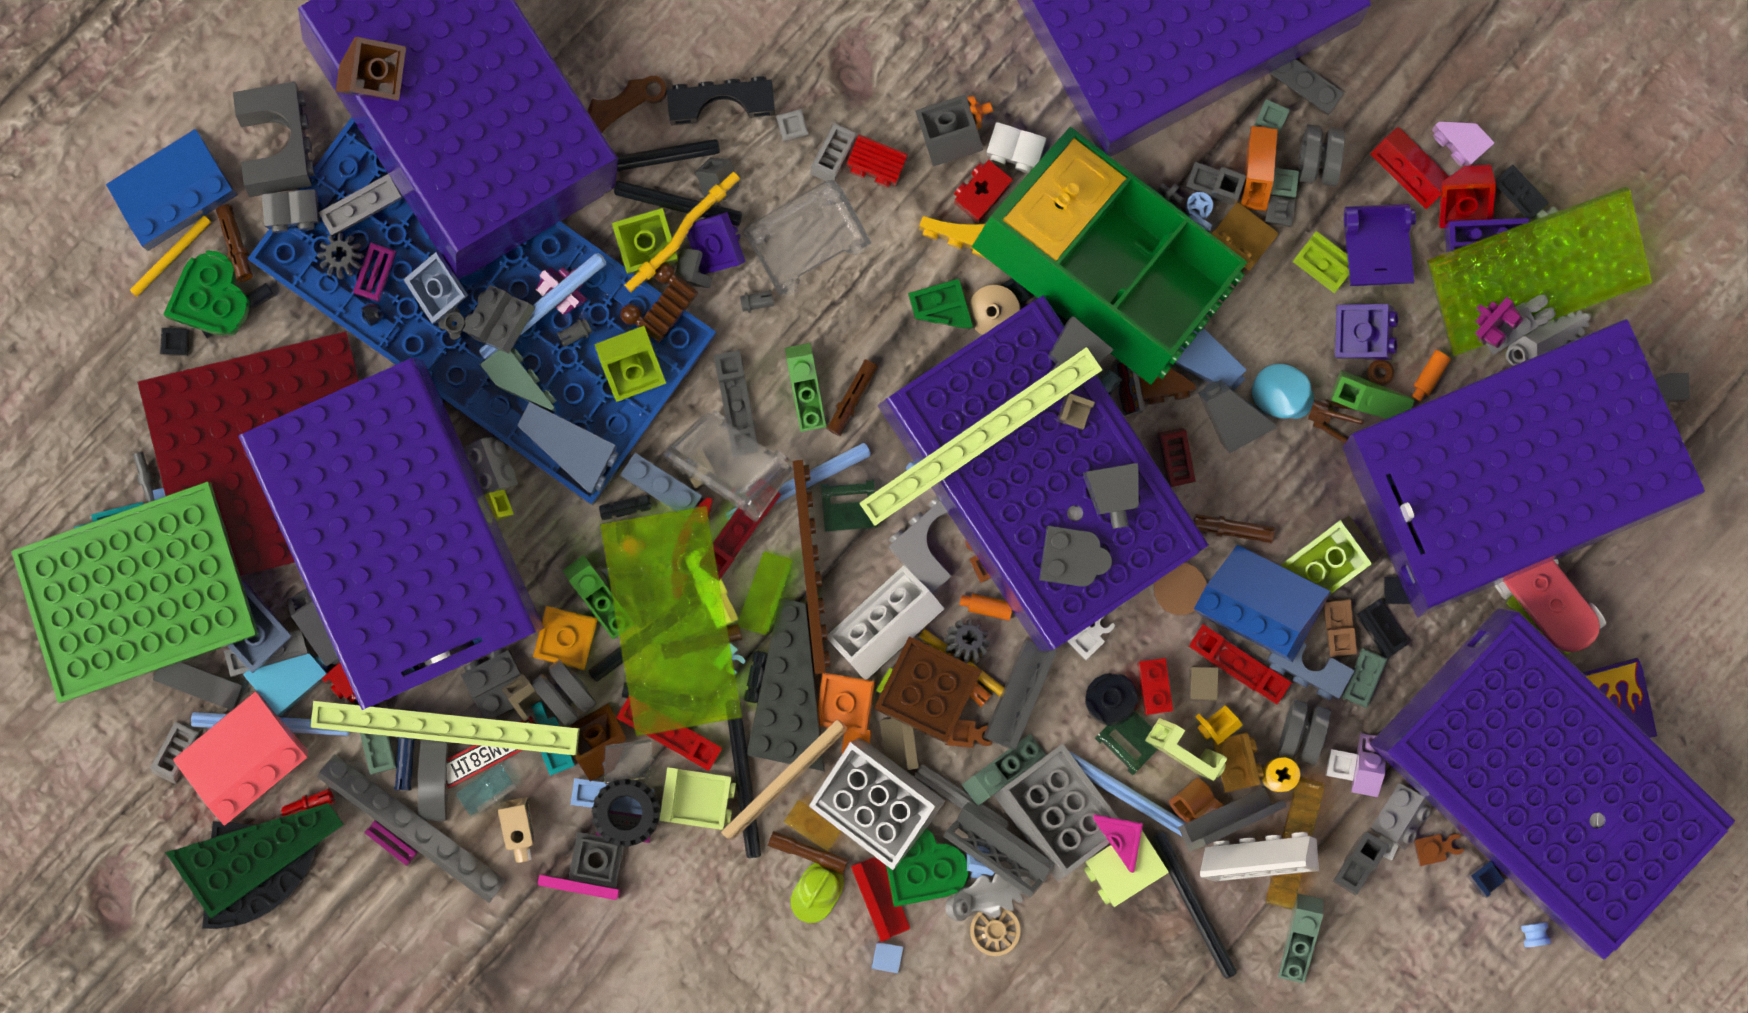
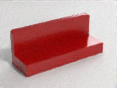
[1370,127,1449,209]
[851,857,910,942]

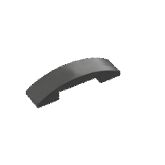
[714,350,759,458]
[418,714,452,821]

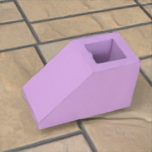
[1432,122,1494,166]
[1351,733,1386,797]

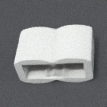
[986,122,1047,173]

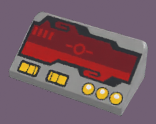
[1114,362,1145,416]

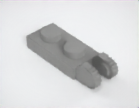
[1486,295,1555,355]

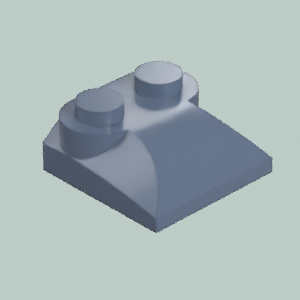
[403,251,468,324]

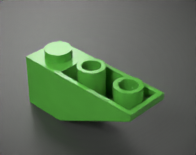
[785,343,826,432]
[1331,370,1415,419]
[562,555,634,639]

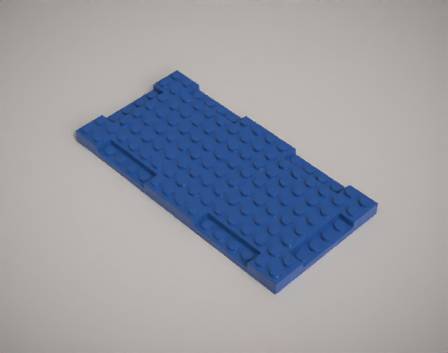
[248,117,717,506]

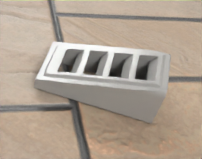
[810,123,858,184]
[150,722,199,784]

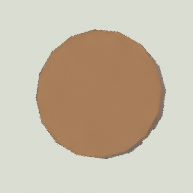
[1154,563,1207,615]

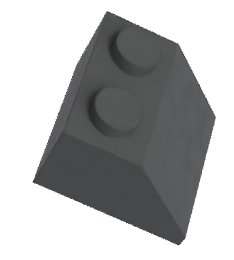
[915,95,983,166]

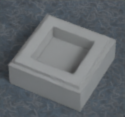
[776,109,809,142]

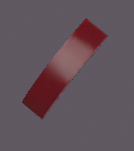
[697,479,781,581]

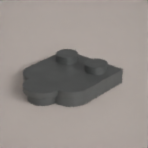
[1039,526,1112,587]

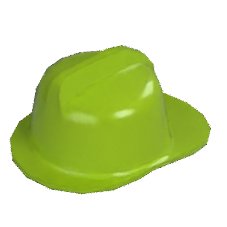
[790,863,844,923]

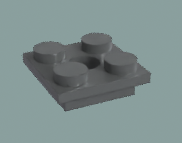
[568,832,624,888]

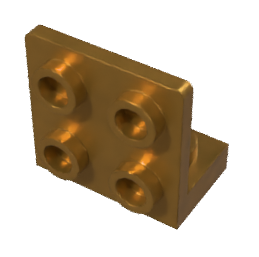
[1211,202,1278,276]
[1212,732,1264,793]

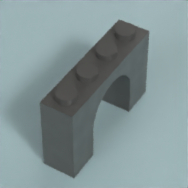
[233,81,315,197]

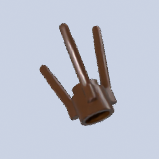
[1308,399,1364,444]

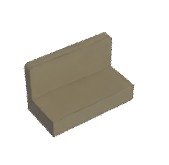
[880,718,918,771]

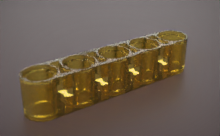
[1266,776,1325,910]

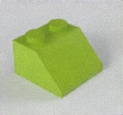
[612,208,678,274]
[594,326,666,402]

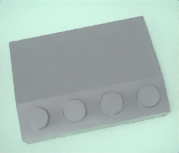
[809,738,945,870]
[994,743,1118,881]

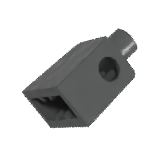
[1048,317,1113,372]
[1083,463,1139,529]

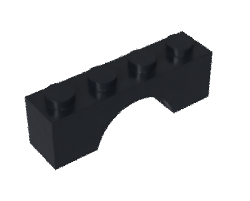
[667,76,776,126]

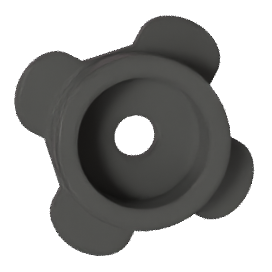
[439,308,466,340]

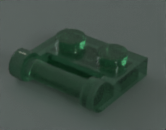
[821,480,878,532]
[1094,712,1158,775]

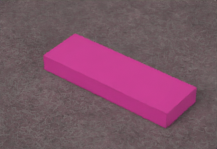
[538,874,620,900]

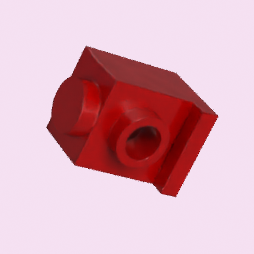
[322,663,357,703]

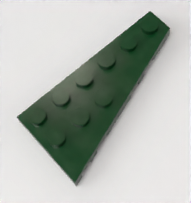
[165,803,345,919]

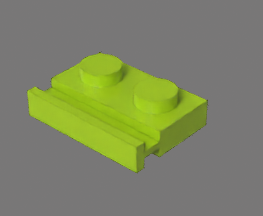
[1292,231,1349,294]

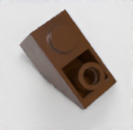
[1139,368,1196,405]

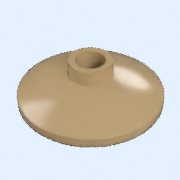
[968,285,1021,335]

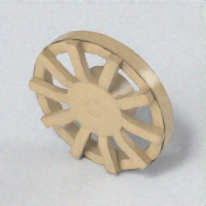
[970,907,1020,956]

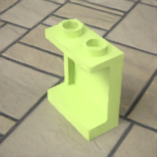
[1145,718,1227,781]
[659,767,736,830]
[1083,831,1169,907]

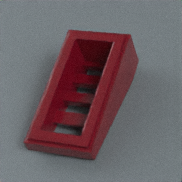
[1158,428,1196,487]

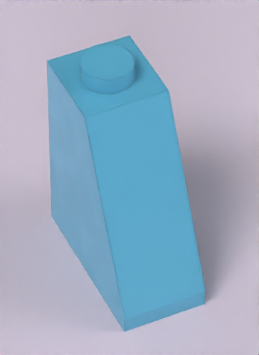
[243,653,329,716]

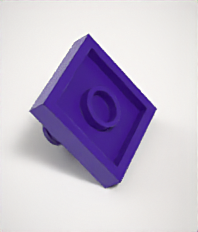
[687,212,746,275]

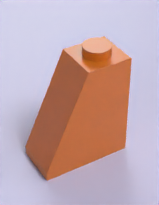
[1240,126,1278,211]

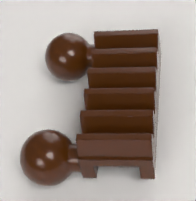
[620,262,699,343]

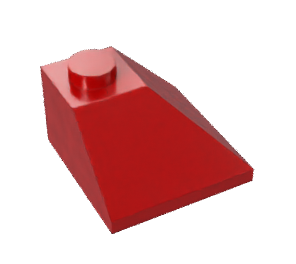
[1439,165,1496,228]

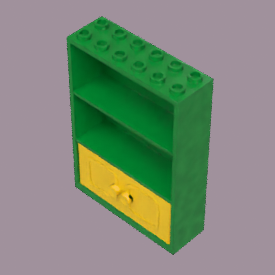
[971,126,1247,385]

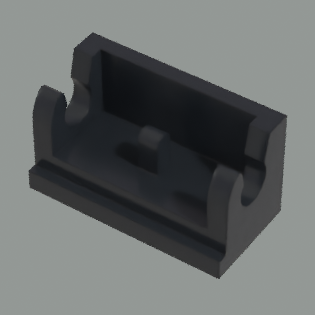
[1495,164,1549,221]
[1355,598,1410,658]

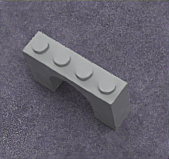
[888,497,951,594]

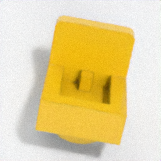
[1195,705,1243,745]

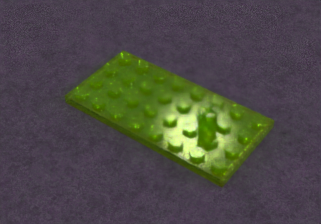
[1426,187,1652,356]
[600,506,742,736]

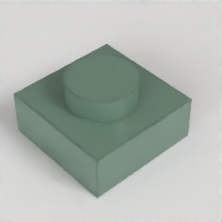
[1254,99,1290,135]
[1270,168,1299,199]

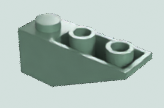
[480,348,557,413]
[962,734,1046,806]
[1278,893,1323,983]

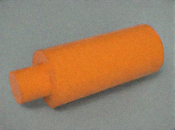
[1411,350,1451,402]
[959,593,1012,621]

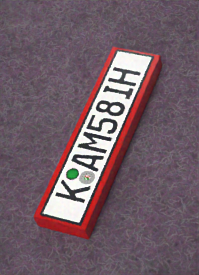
[446,716,535,789]

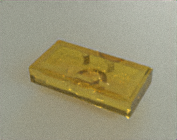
[784,800,841,852]

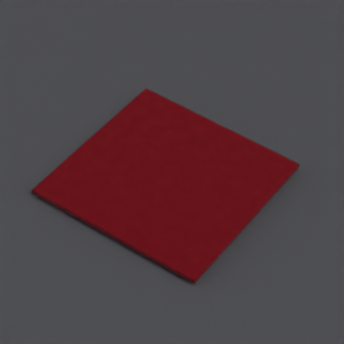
[137,332,359,576]

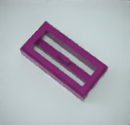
[353,243,397,302]
[365,820,418,866]

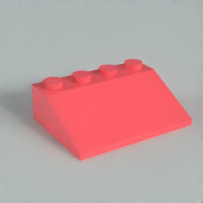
[173,691,308,826]

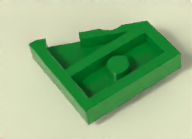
[908,279,973,330]

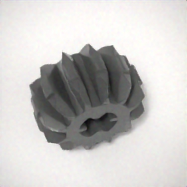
[318,233,364,279]
[944,619,990,664]

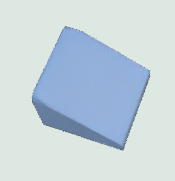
[872,942,903,973]

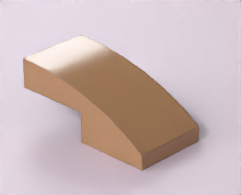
[1323,598,1357,657]

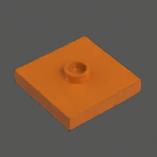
[818,673,876,734]

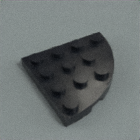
[202,821,318,929]

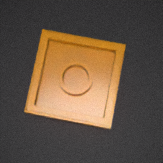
[533,606,598,670]

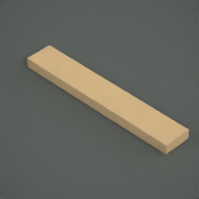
[721,720,847,840]

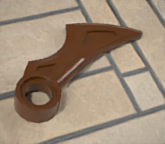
[587,76,667,133]

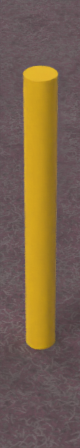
[130,215,212,297]
[919,629,1004,696]

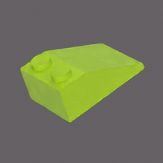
[1280,516,1381,596]

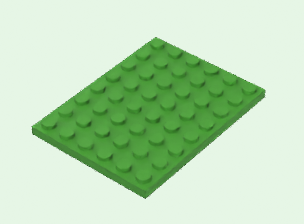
[11,482,259,703]

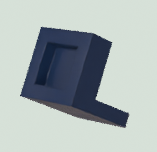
[1466,860,1505,898]

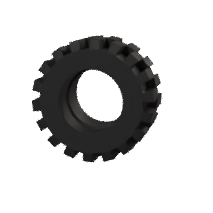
[591,779,661,847]

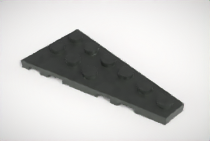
[747,598,825,772]

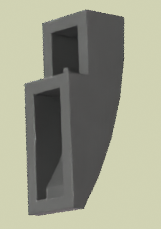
[153,662,243,710]

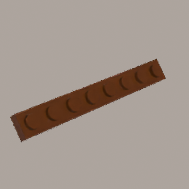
[792,460,830,674]

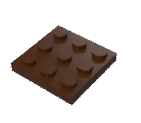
[874,636,982,744]

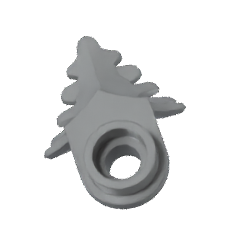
[1506,310,1591,366]
[946,874,1031,921]

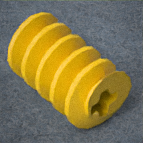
[1262,757,1300,792]

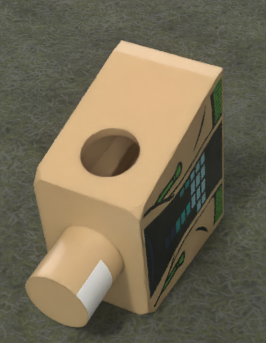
[498,797,535,863]

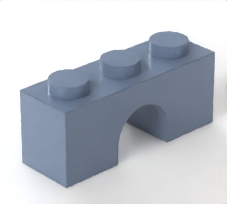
[621,453,704,519]
[1266,642,1354,701]

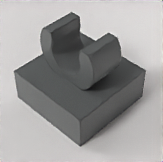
[1265,196,1295,227]

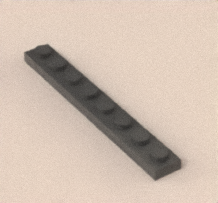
[317,754,507,903]

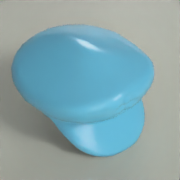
[1252,364,1314,419]

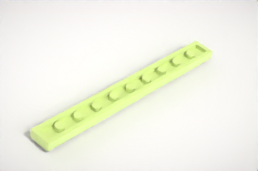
[859,347,1102,526]
[311,701,580,755]

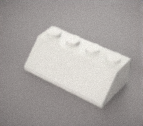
[827,566,944,680]
[1200,832,1319,882]

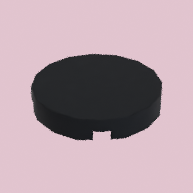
[1085,673,1139,726]

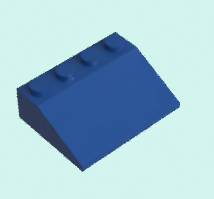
[106,129,237,251]
[1194,545,1331,663]

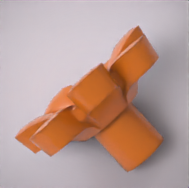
[967,96,993,130]

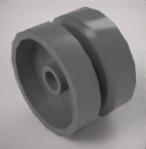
[1299,124,1345,187]
[531,659,597,727]
[1278,699,1331,766]

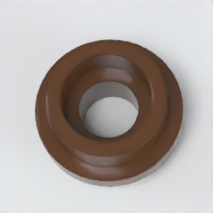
[1367,360,1394,386]

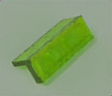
[738,551,794,637]

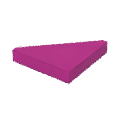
[1093,814,1143,873]

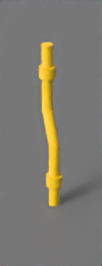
[624,172,740,293]

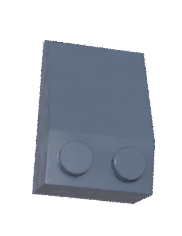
[228,580,292,673]

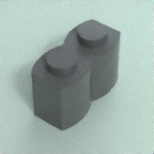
[262,189,321,233]

